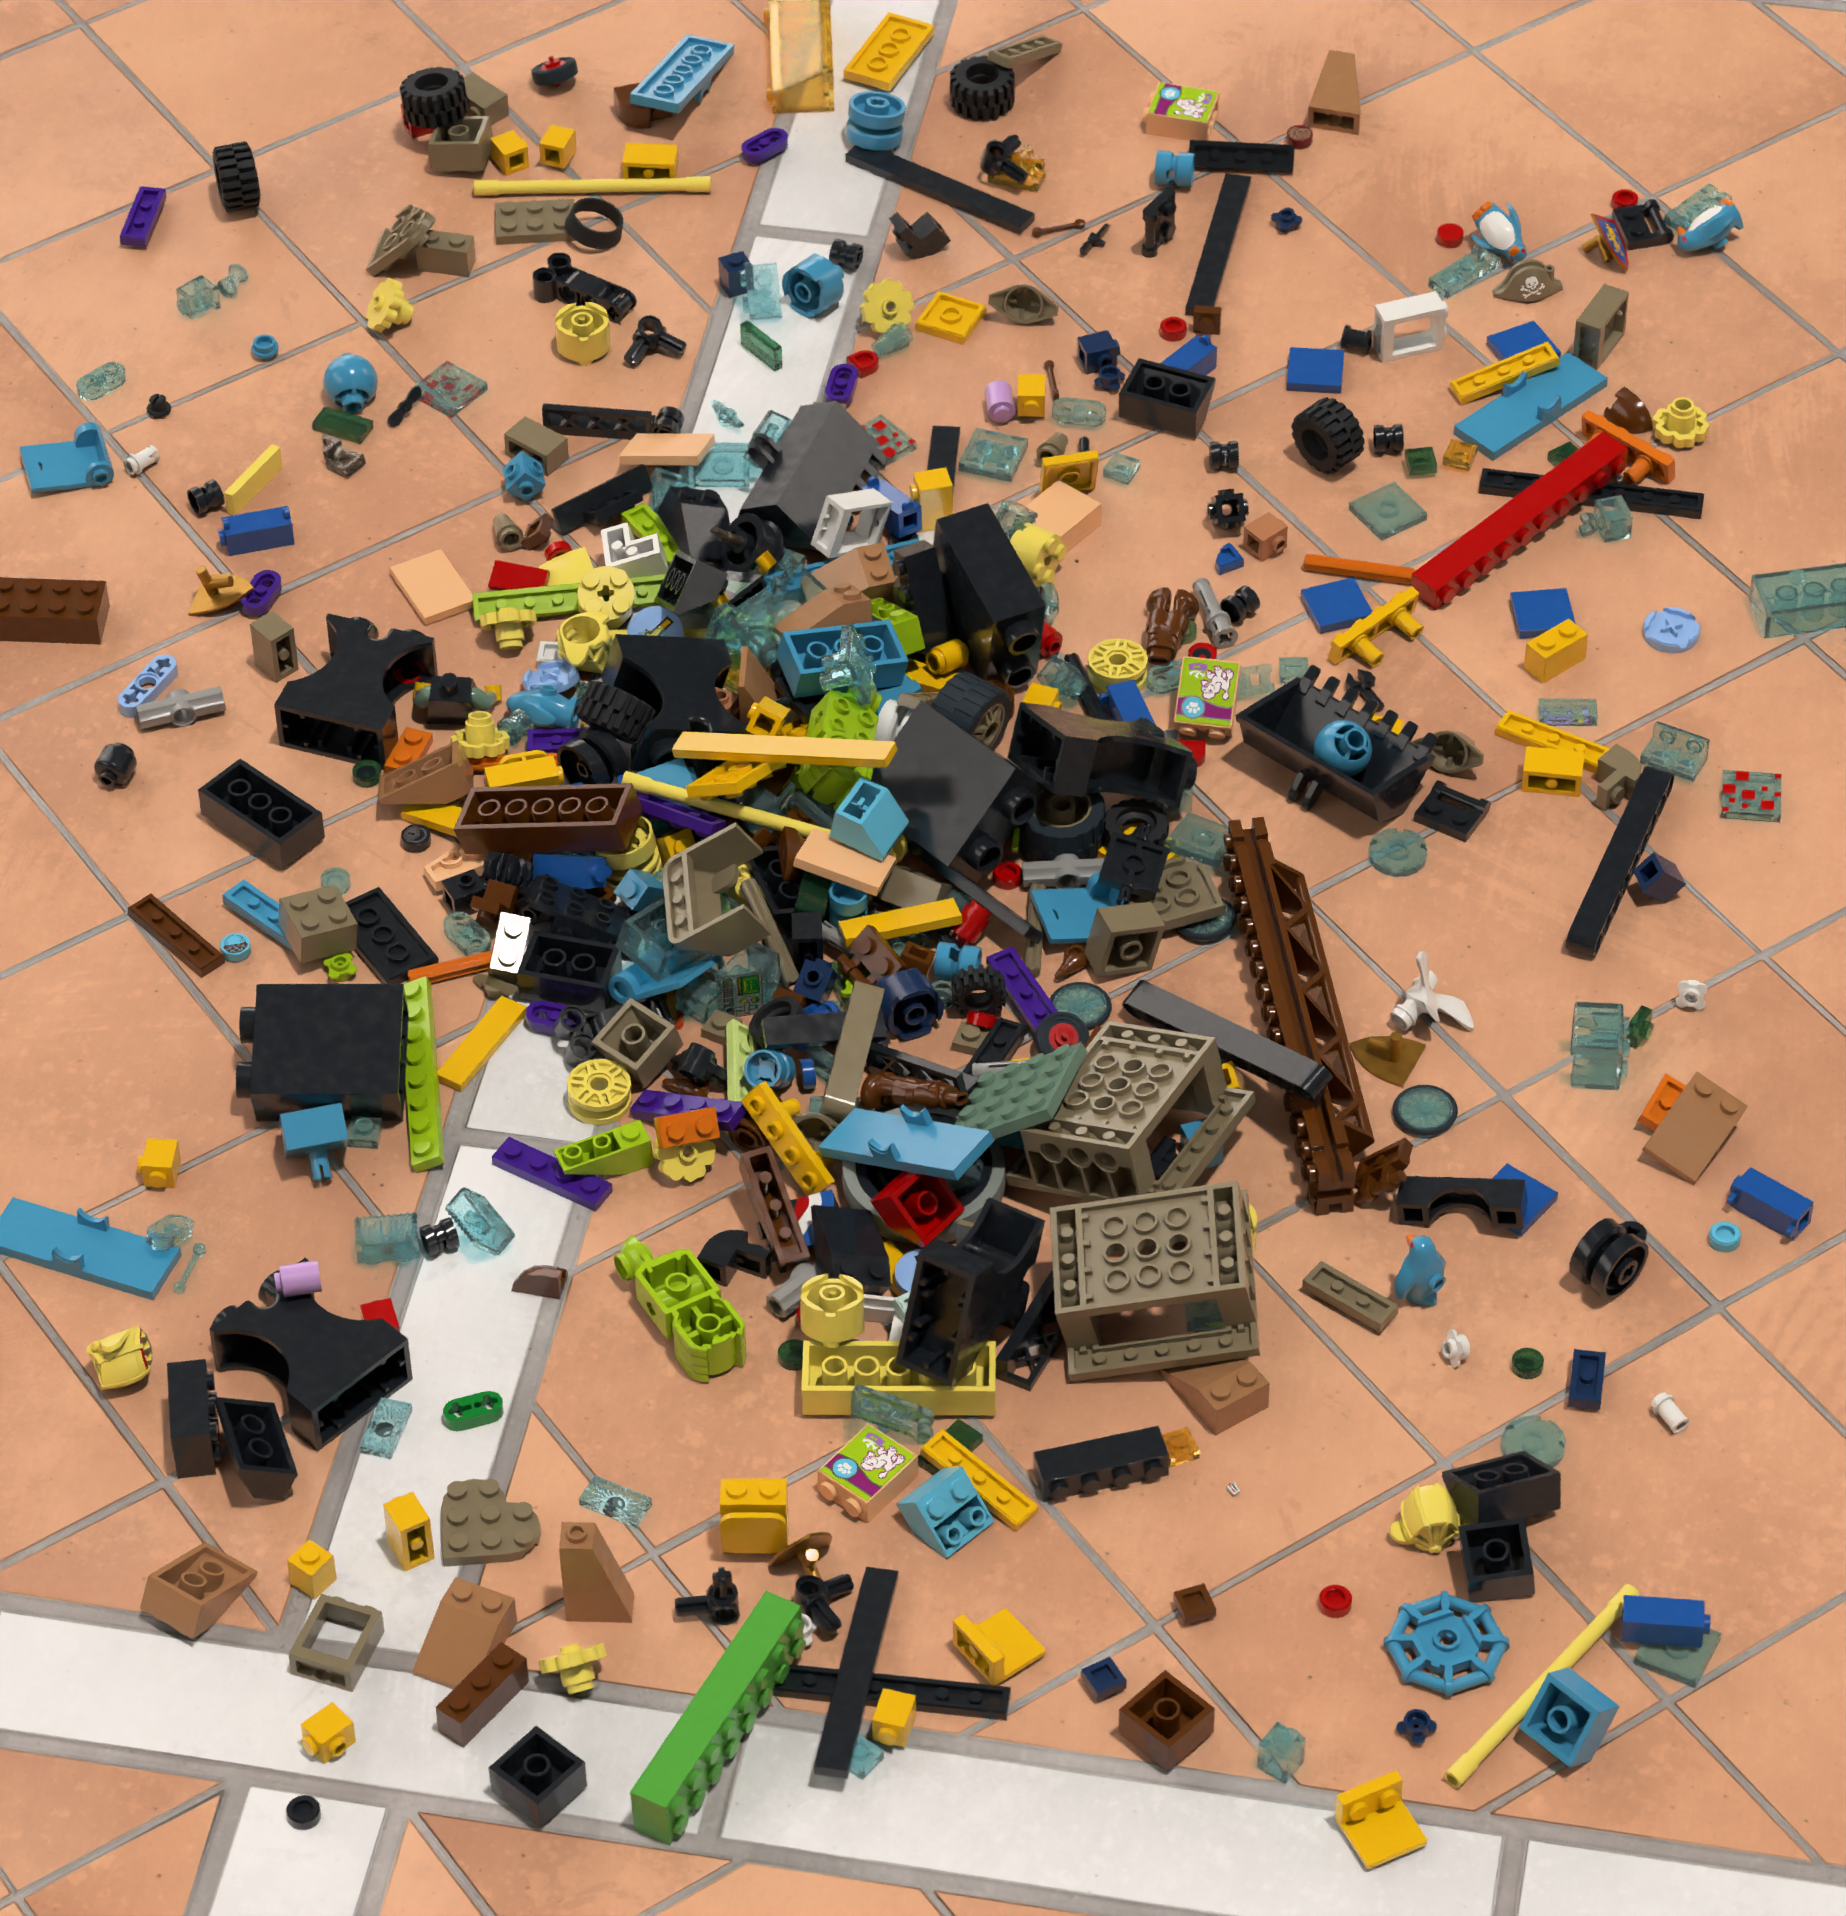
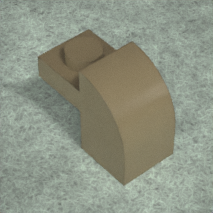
[1596,744,1641,811]

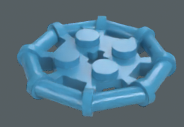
[1383,1591,1510,1697]

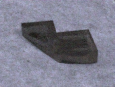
[322,435,366,478]

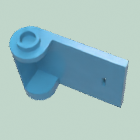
[19,422,114,493]
[1029,871,1125,944]
[608,948,722,1004]

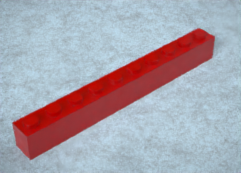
[1411,431,1628,611]

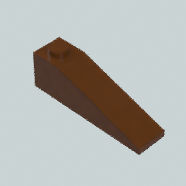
[739,1146,810,1267]

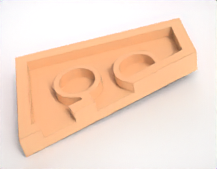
[424,848,517,892]

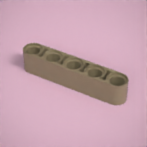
[820,980,885,1120]

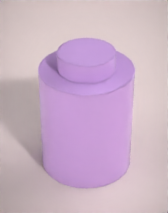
[985,380,1015,423]
[274,1260,322,1297]

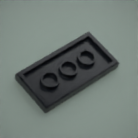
[346,887,439,984]

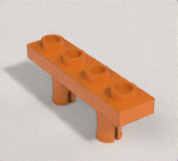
[1580,410,1676,485]

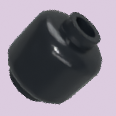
[94,743,137,787]

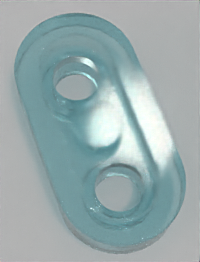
[76,362,126,401]
[1052,397,1106,427]
[1146,659,1183,694]
[443,912,491,956]
[146,1215,194,1251]

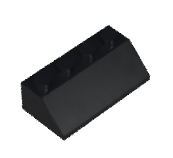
[654,549,729,615]

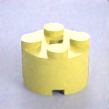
[555,302,611,366]
[1010,523,1067,587]
[578,566,634,630]
[800,1274,865,1348]

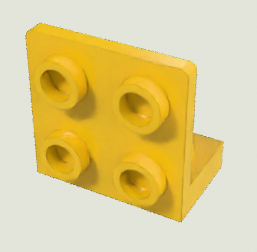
[953,1609,1045,1685]
[1335,1770,1427,1869]

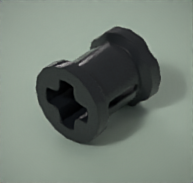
[1340,325,1373,354]

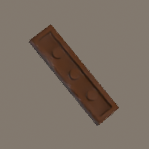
[127,894,225,978]

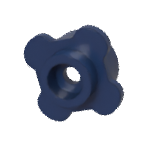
[1271,208,1302,233]
[1094,365,1125,391]
[1396,1709,1437,1745]

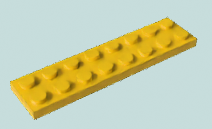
[686,716,809,801]

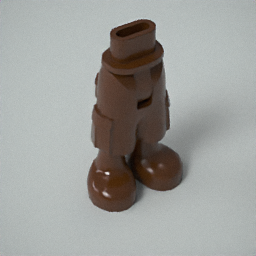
[1145,587,1199,666]
[860,1071,969,1111]

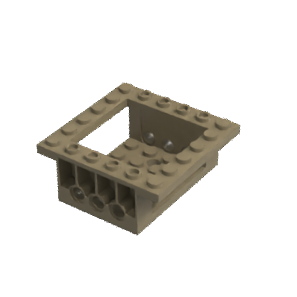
[1006,1021,1256,1201]
[1050,1181,1260,1382]

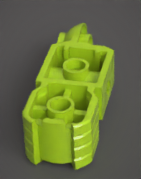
[798,675,882,810]
[614,1235,747,1383]

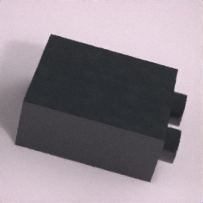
[933,503,1046,689]
[871,700,1044,883]
[236,984,409,1121]

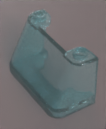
[705,557,827,666]

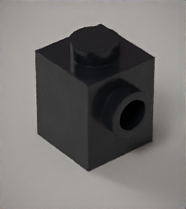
[441,869,488,920]

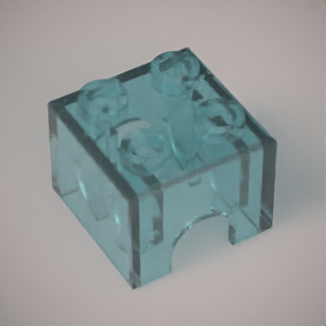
[1571,1002,1630,1090]

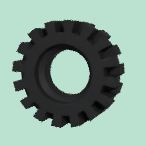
[951,964,1007,1016]

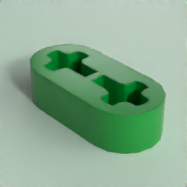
[443,1391,504,1431]

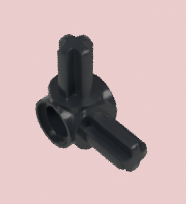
[980,134,1029,185]
[624,315,687,366]
[670,1042,727,1091]
[675,1567,740,1625]
[794,1574,854,1634]

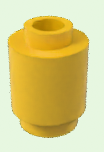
[926,639,969,674]

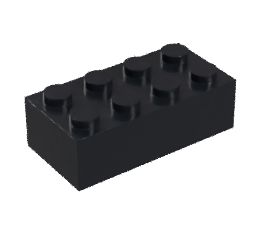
[198,759,325,869]

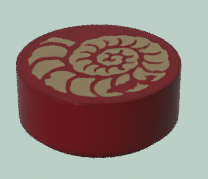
[1286,125,1313,149]

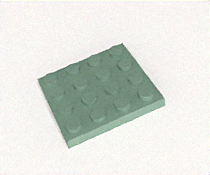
[954,1042,1087,1139]

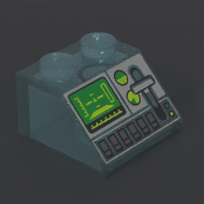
[715,942,782,1017]

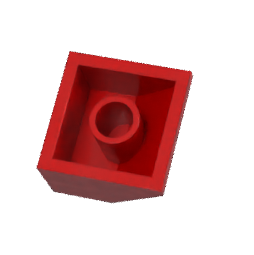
[870,1171,965,1247]

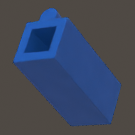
[1160,334,1217,375]
[860,476,922,538]
[218,506,295,556]
[1098,680,1156,725]
[533,852,612,889]
[1727,1167,1814,1241]
[1621,1595,1711,1648]

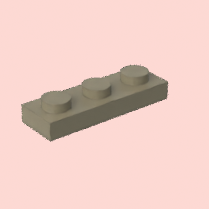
[1302,1261,1399,1333]

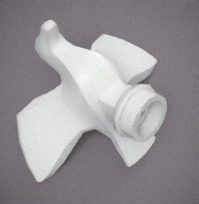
[1390,951,1474,1031]

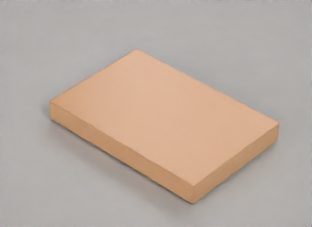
[619,433,715,466]
[390,549,473,625]
[793,828,897,896]

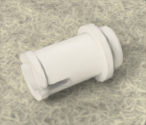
[124,445,160,475]
[1651,1392,1690,1434]

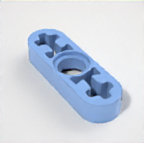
[118,655,178,718]

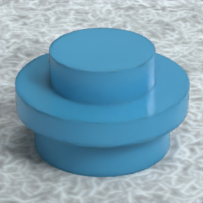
[251,335,279,359]

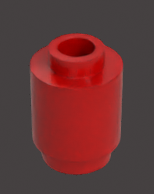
[1040,620,1063,657]
[950,899,992,945]

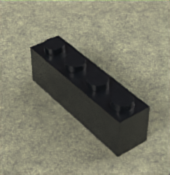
[893,540,954,662]
[1033,1426,1169,1502]

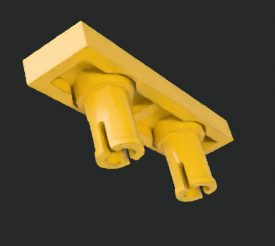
[1328,586,1424,668]
[741,1081,836,1196]

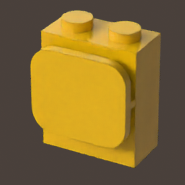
[484,750,565,787]
[720,1479,789,1553]

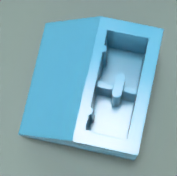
[830,776,909,861]
[896,1466,994,1558]

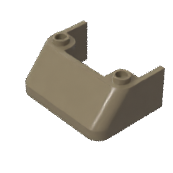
[662,823,771,957]

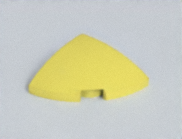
[538,547,593,586]

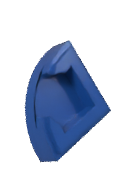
[1216,543,1244,575]

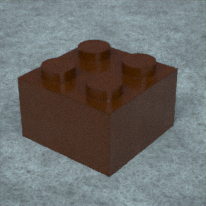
[1119,1670,1215,1772]

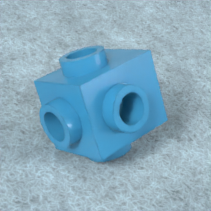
[503,451,546,502]

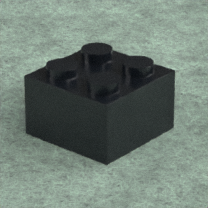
[1458,1517,1535,1602]
[489,1726,587,1828]

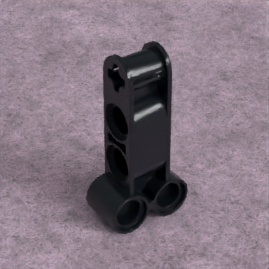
[532,252,637,323]
[554,993,677,1068]

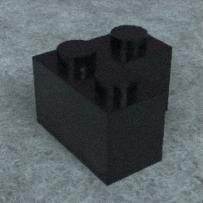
[762,912,823,982]

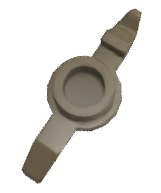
[473,973,519,998]

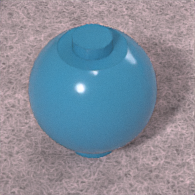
[323,353,378,414]
[1314,720,1372,777]

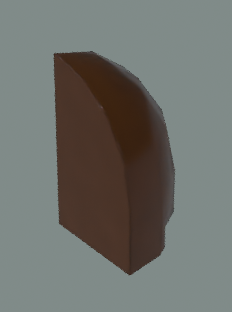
[1603,387,1653,434]
[777,826,806,881]
[511,1265,568,1299]

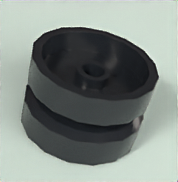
[557,725,630,785]
[1569,1218,1649,1300]

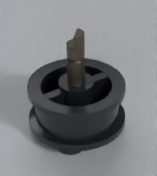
[710,513,785,576]

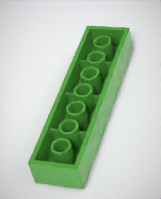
[630,1591,806,1845]

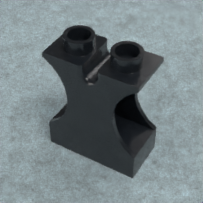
[274,613,438,771]
[601,634,754,774]
[1007,702,1197,808]
[895,1197,1045,1387]
[209,1258,413,1452]

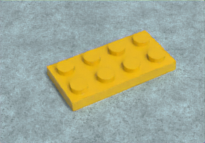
[843,12,935,91]

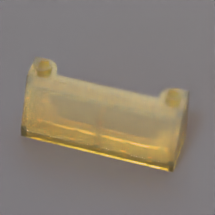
[764,0,835,114]

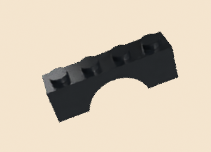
[1396,1176,1528,1229]

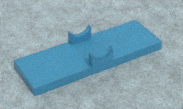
[630,34,734,113]
[1454,352,1608,461]
[818,1104,994,1181]
[0,1197,181,1301]

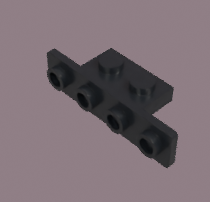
[551,464,653,534]

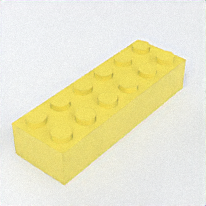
[802,1341,996,1416]

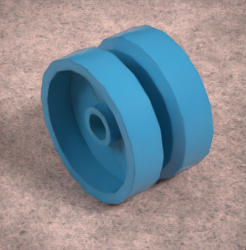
[845,91,906,150]

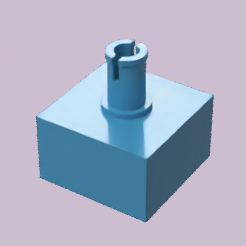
[279,1103,348,1181]
[1519,1667,1620,1767]

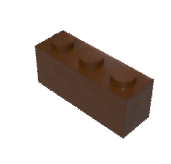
[435,1642,529,1748]

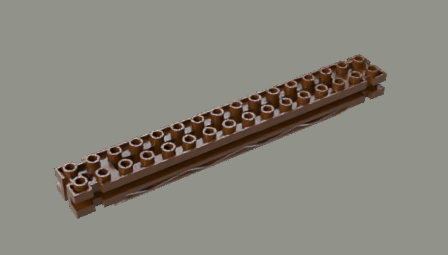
[1223,817,1375,1216]

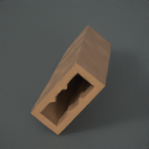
[1308,50,1361,135]
[559,1522,634,1623]

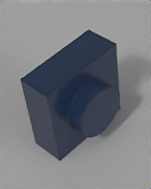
[1081,1657,1127,1701]

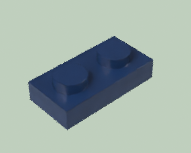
[1568,1349,1606,1410]

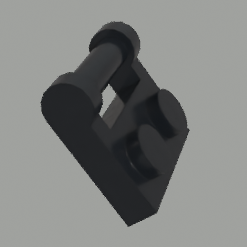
[1142,188,1177,258]
[1612,199,1674,251]
[1414,780,1491,843]

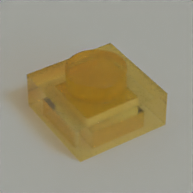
[1443,439,1478,471]
[1162,1427,1200,1467]

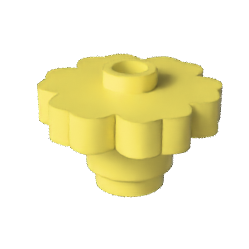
[366,277,414,333]
[860,279,914,334]
[1652,397,1709,448]
[480,607,537,650]
[450,711,510,759]
[653,1137,716,1182]
[538,1643,607,1694]

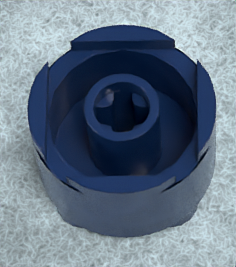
[877,968,944,1040]

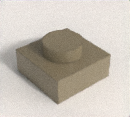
[701,1009,742,1046]
[952,1021,990,1056]

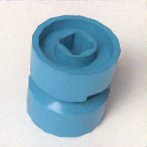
[1154,150,1195,187]
[829,882,868,929]
[934,942,982,982]
[744,1050,796,1090]

